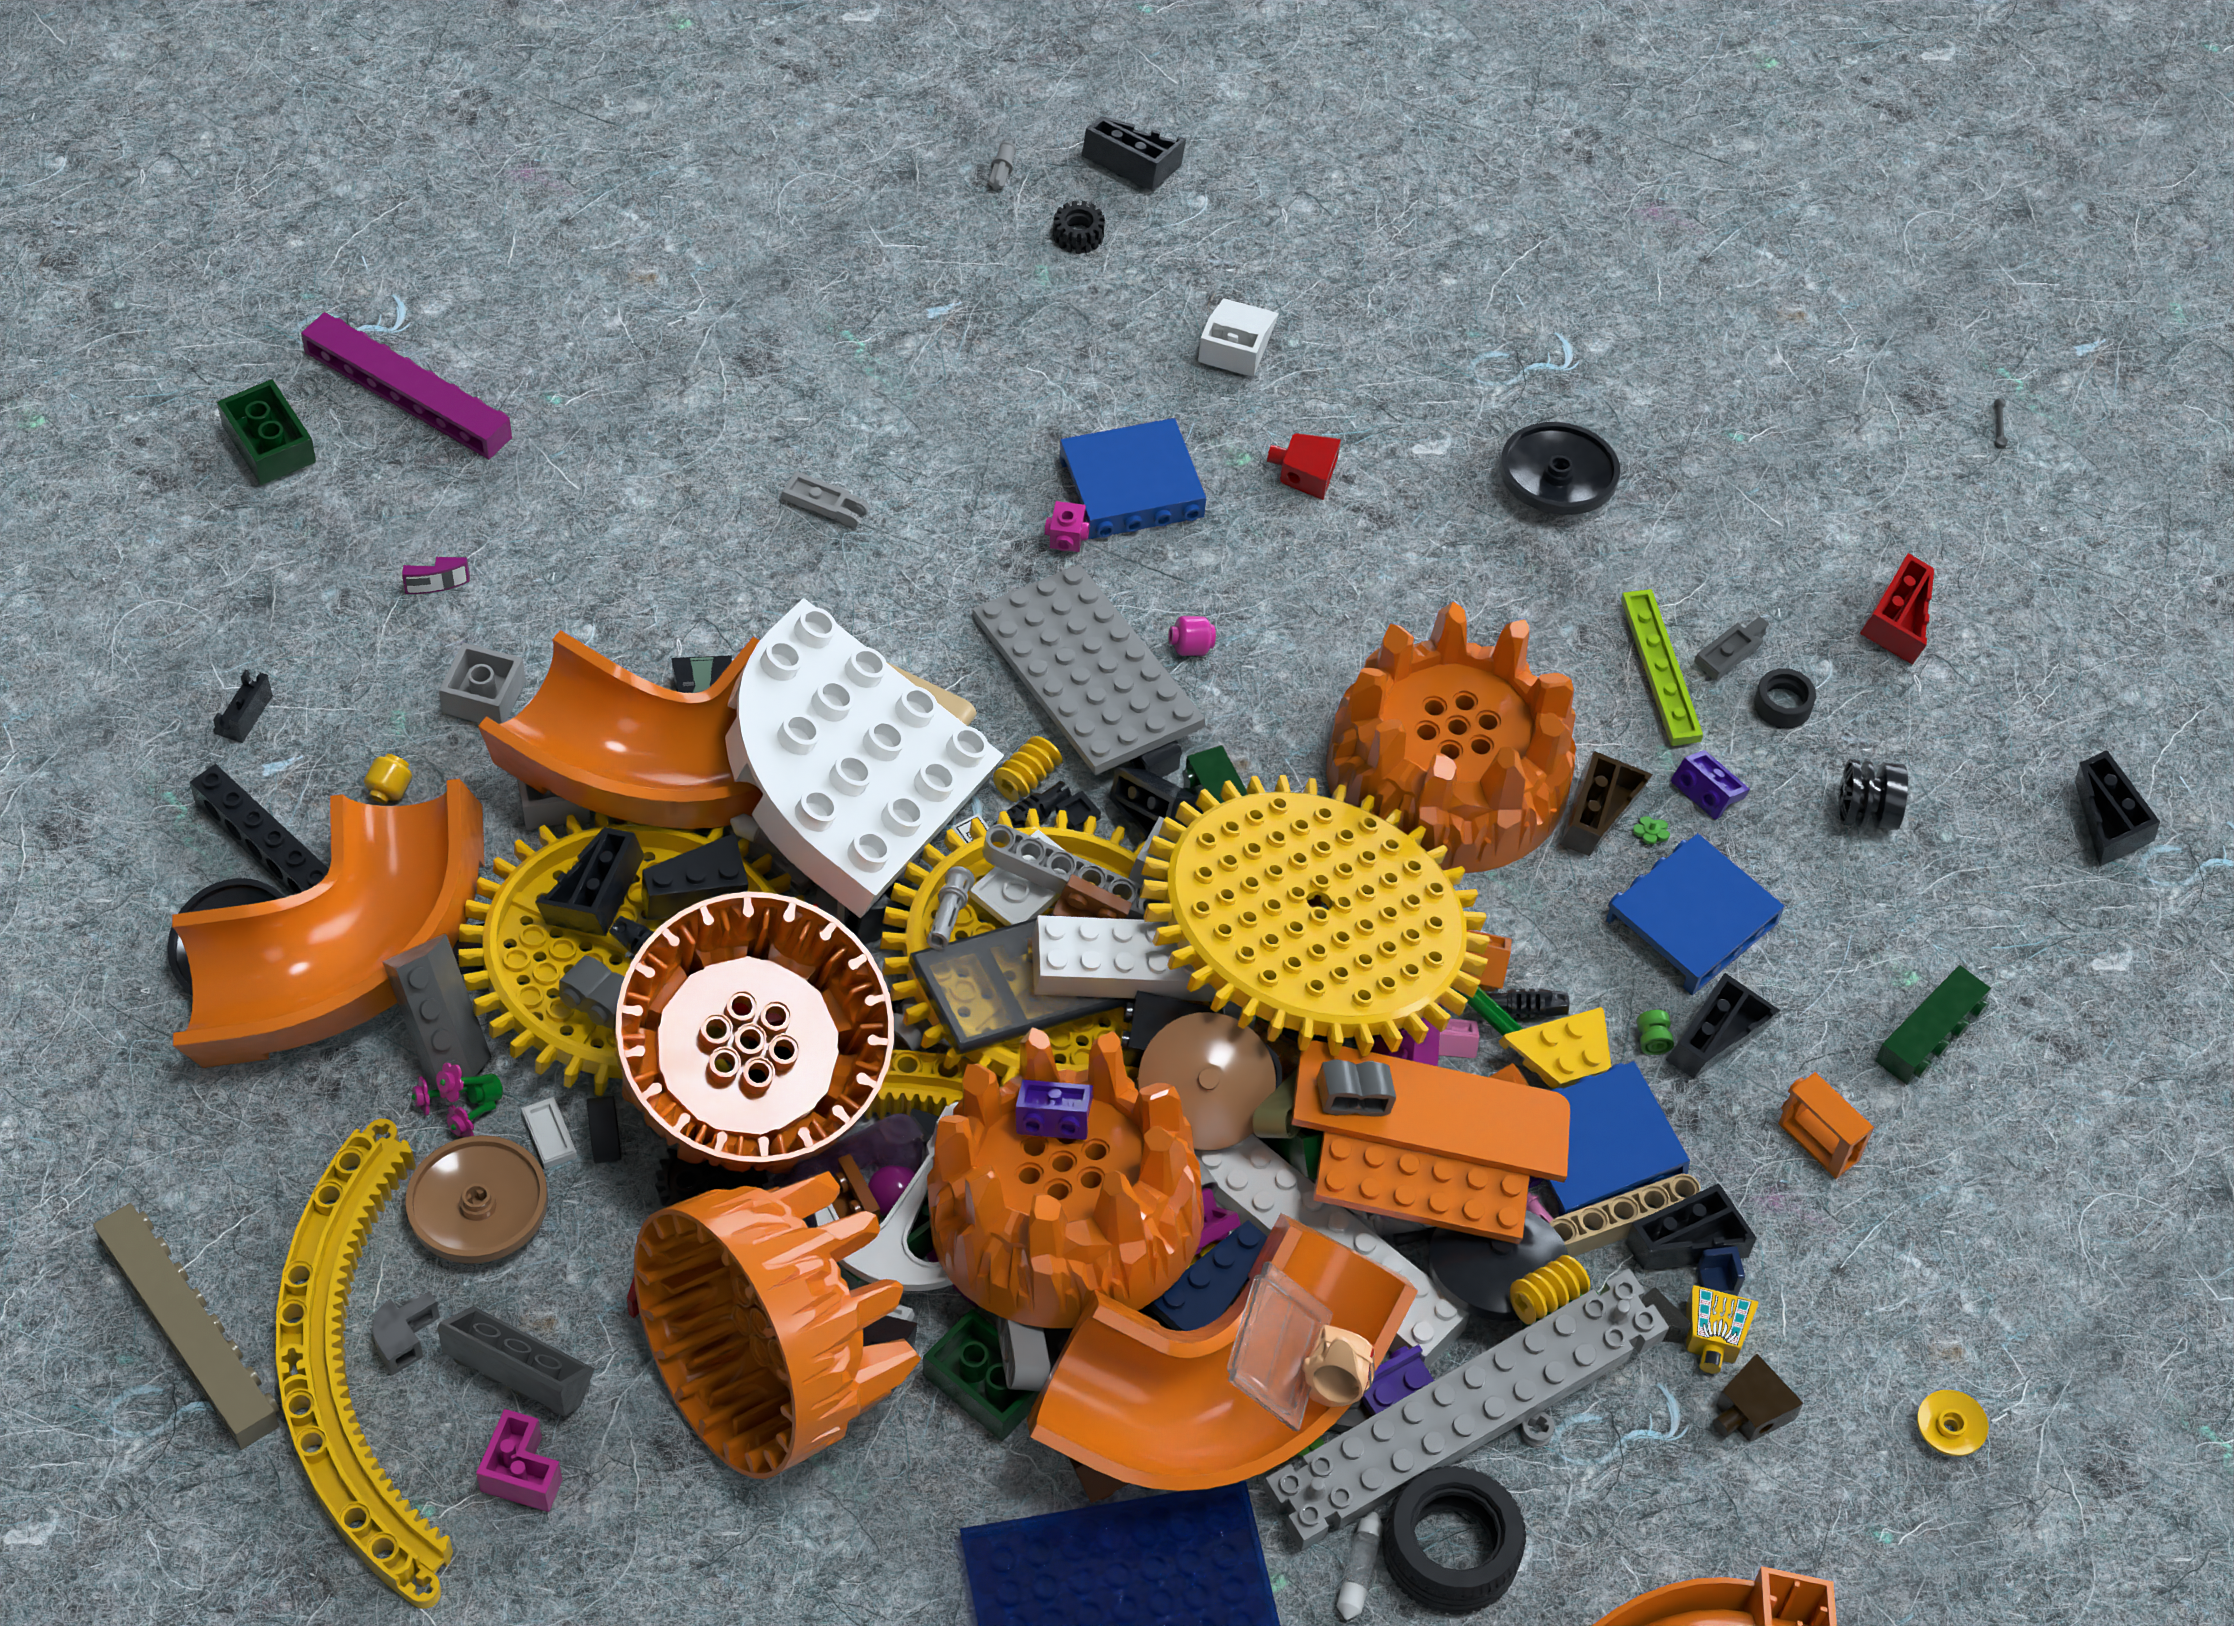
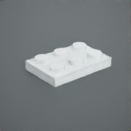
[969,829,1066,926]

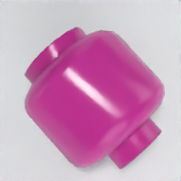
[1168,616,1216,656]

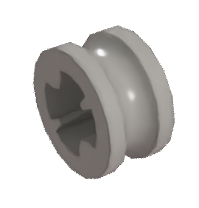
[1520,1411,1554,1448]

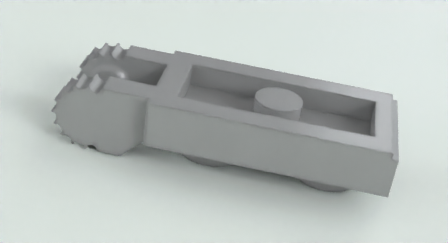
[781,471,870,528]

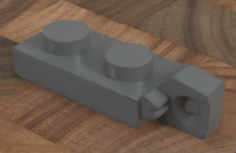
[1694,616,1769,681]

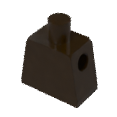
[1713,1354,1804,1441]

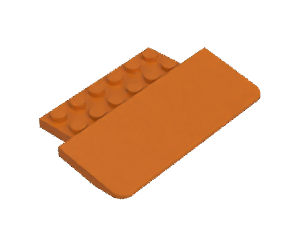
[1291,1041,1570,1244]

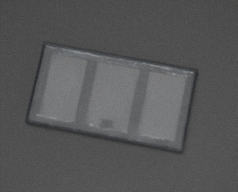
[908,914,1134,1055]

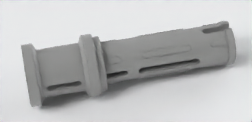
[927,866,975,950]

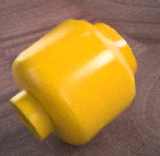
[364,753,412,804]

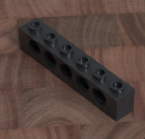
[189,763,329,895]

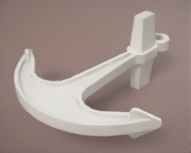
[809,1102,958,1291]

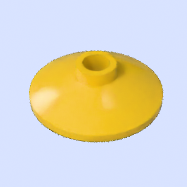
[1917,1390,1989,1456]

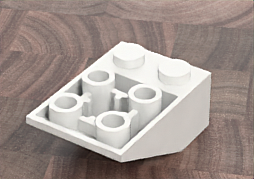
[1198,298,1279,377]

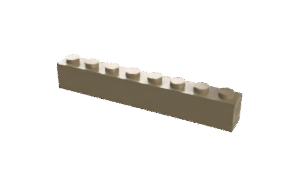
[93,1202,280,1450]

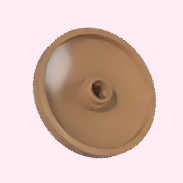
[1137,1012,1276,1151]
[405,1135,548,1264]

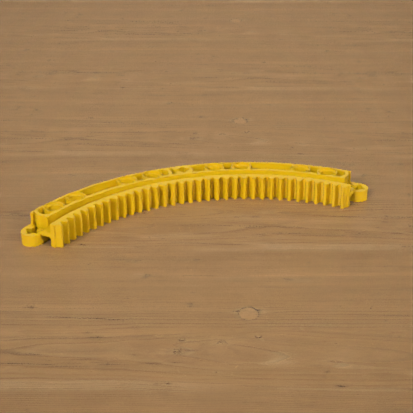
[276,1118,453,1609]

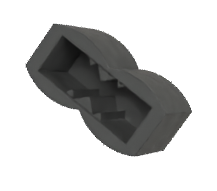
[559,955,625,1029]
[1316,1059,1396,1116]

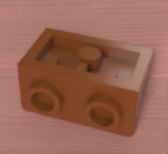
[1052,874,1133,919]
[832,1154,880,1225]

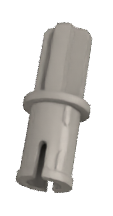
[988,141,1017,191]

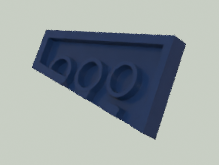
[1148,1220,1268,1331]

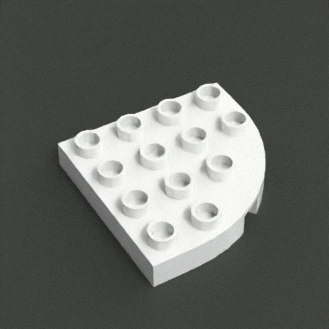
[725,598,1004,918]

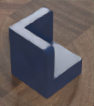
[1696,1246,1745,1296]

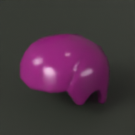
[868,1165,916,1217]

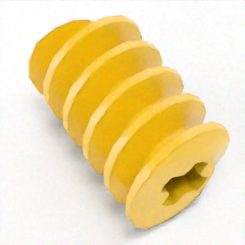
[993,736,1063,803]
[1510,1255,1590,1325]

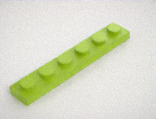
[1621,589,1703,746]

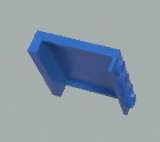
[1059,418,1206,539]
[1606,833,1785,996]
[1546,1061,1690,1217]

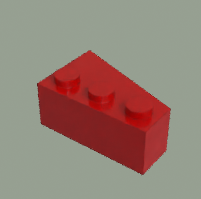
[1859,553,1935,665]

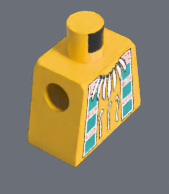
[1686,1285,1758,1374]

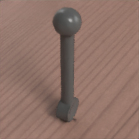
[1994,398,2008,449]

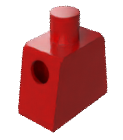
[1267,433,1341,500]

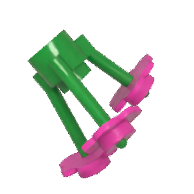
[412,1063,503,1137]

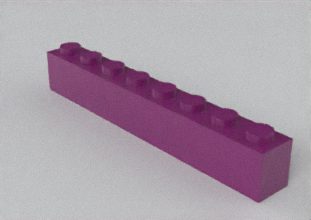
[301,312,512,460]

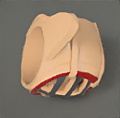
[1302,1325,1375,1407]

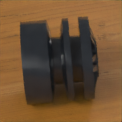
[1838,759,1908,830]

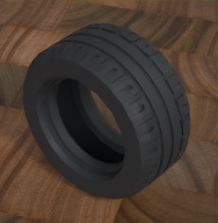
[1382,1466,1526,1615]

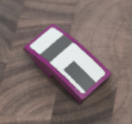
[402,556,470,594]

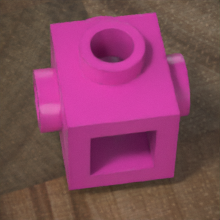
[1045,501,1090,552]

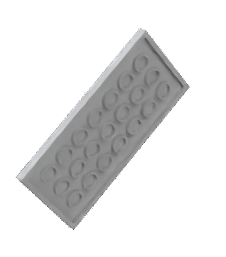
[972,564,1205,775]

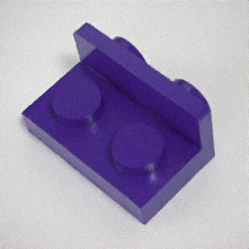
[1671,750,1750,820]
[1016,1080,1093,1140]
[1361,1344,1435,1416]

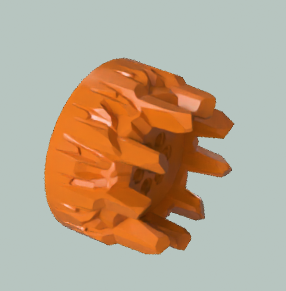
[1326,602,1576,873]
[614,892,894,1174]
[927,1027,1204,1328]
[634,1171,921,1479]

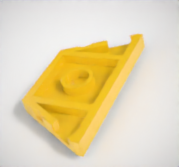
[1498,1007,1611,1089]

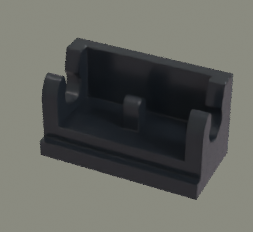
[213,670,273,743]

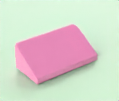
[1439,1019,1479,1058]

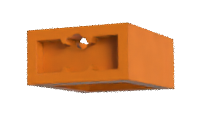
[1778,1072,1874,1179]

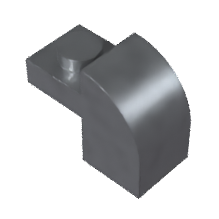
[372,1291,440,1376]

